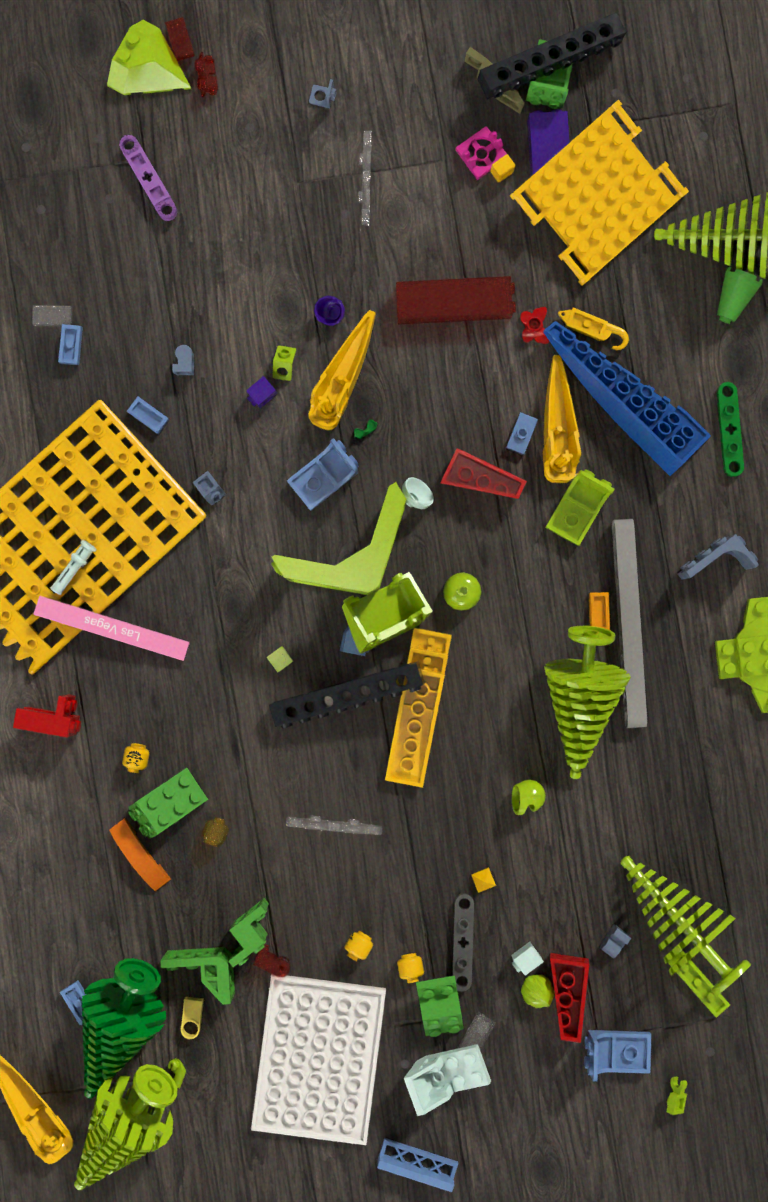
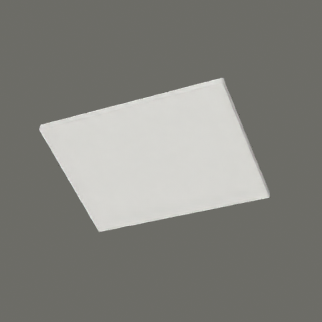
[251,974,386,1145]

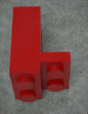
[13,694,81,737]

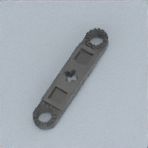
[452,893,474,992]

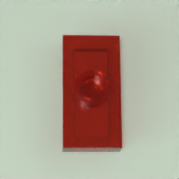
[165,17,195,61]

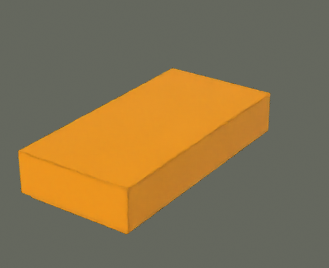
[589,592,610,630]

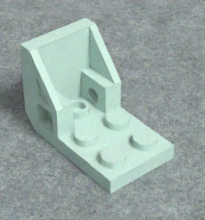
[404,1044,491,1116]

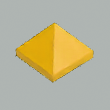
[471,867,496,893]

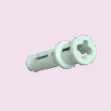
[50,540,97,595]

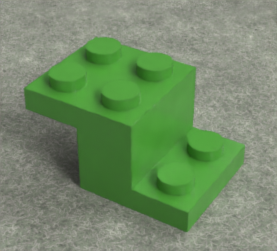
[228,898,269,967]
[416,976,464,1037]

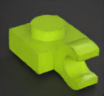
[666,1076,687,1115]

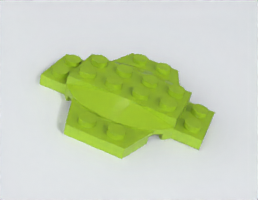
[715,597,768,713]

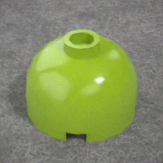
[443,573,481,611]

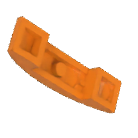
[109,818,171,891]

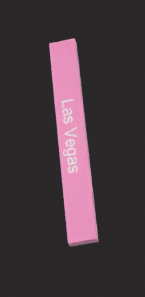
[33,596,189,661]

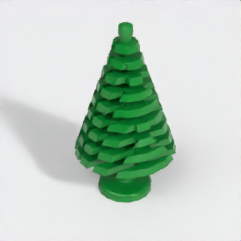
[82,958,166,1099]

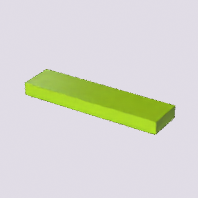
[668,950,730,1018]

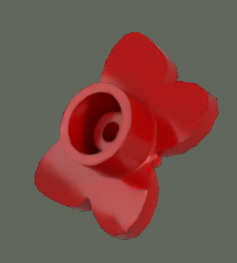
[520,307,549,344]

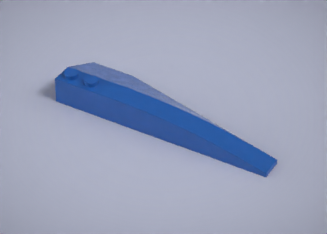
[543,321,711,476]

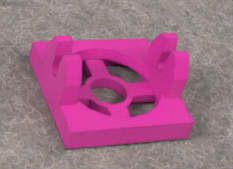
[455,126,507,180]

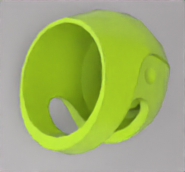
[512,780,546,815]

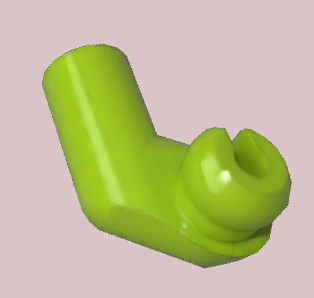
[168,1058,186,1088]

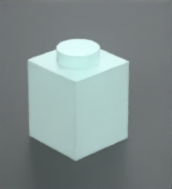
[511,942,544,975]

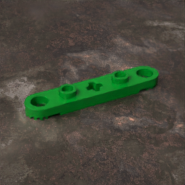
[716,382,744,477]

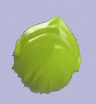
[521,975,554,1008]

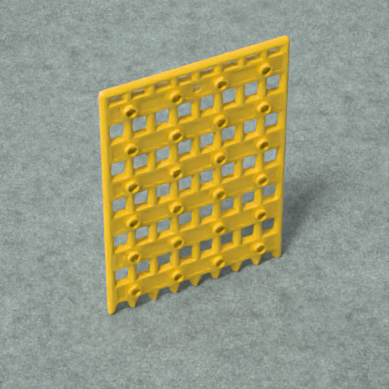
[0,400,206,675]

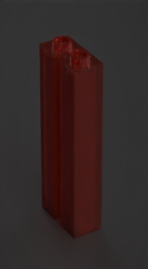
[396,276,516,325]

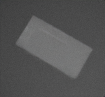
[32,305,72,326]

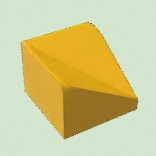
[490,155,515,183]

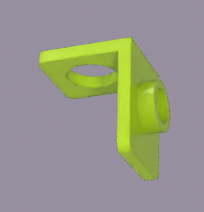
[273,346,296,381]

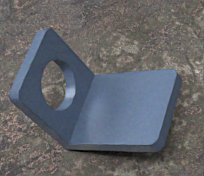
[309,79,337,108]

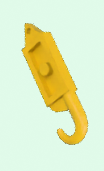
[557,308,629,350]

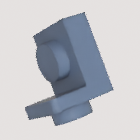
[193,471,226,505]

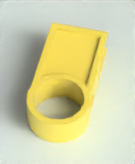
[181,997,204,1039]

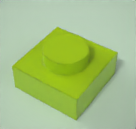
[267,646,294,673]

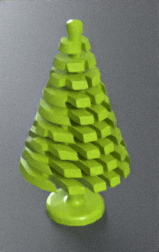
[654,192,768,279]
[544,626,631,779]
[621,856,751,996]
[74,1064,177,1190]

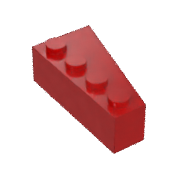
[440,448,527,499]
[550,953,589,1043]

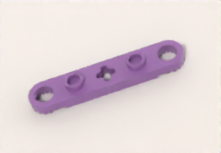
[119,135,177,221]

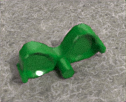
[354,420,378,439]

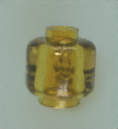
[201,817,229,847]

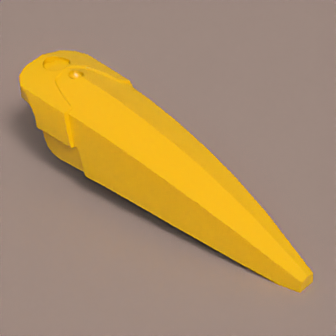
[308,310,376,430]
[543,355,581,483]
[0,1055,73,1164]

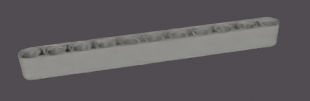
[612,519,647,728]

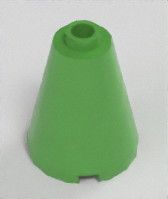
[717,267,763,324]

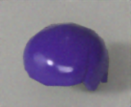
[314,296,345,326]

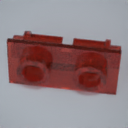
[195,52,218,98]

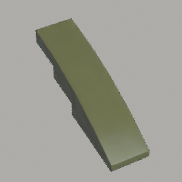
[465,47,525,114]

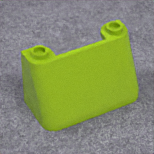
[342,572,432,654]

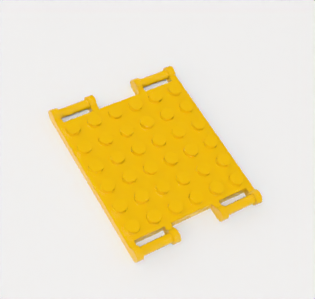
[510,100,689,286]

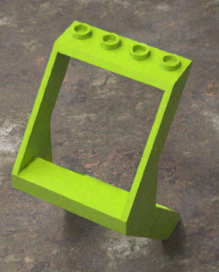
[271,482,406,595]

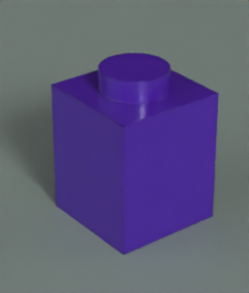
[246,376,277,409]

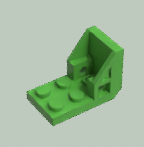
[161,947,235,1004]

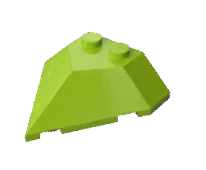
[107,20,191,95]

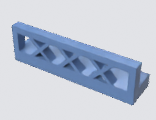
[377,1138,458,1192]

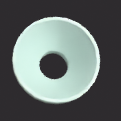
[402,477,434,509]

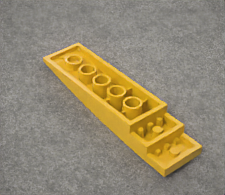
[385,628,452,788]

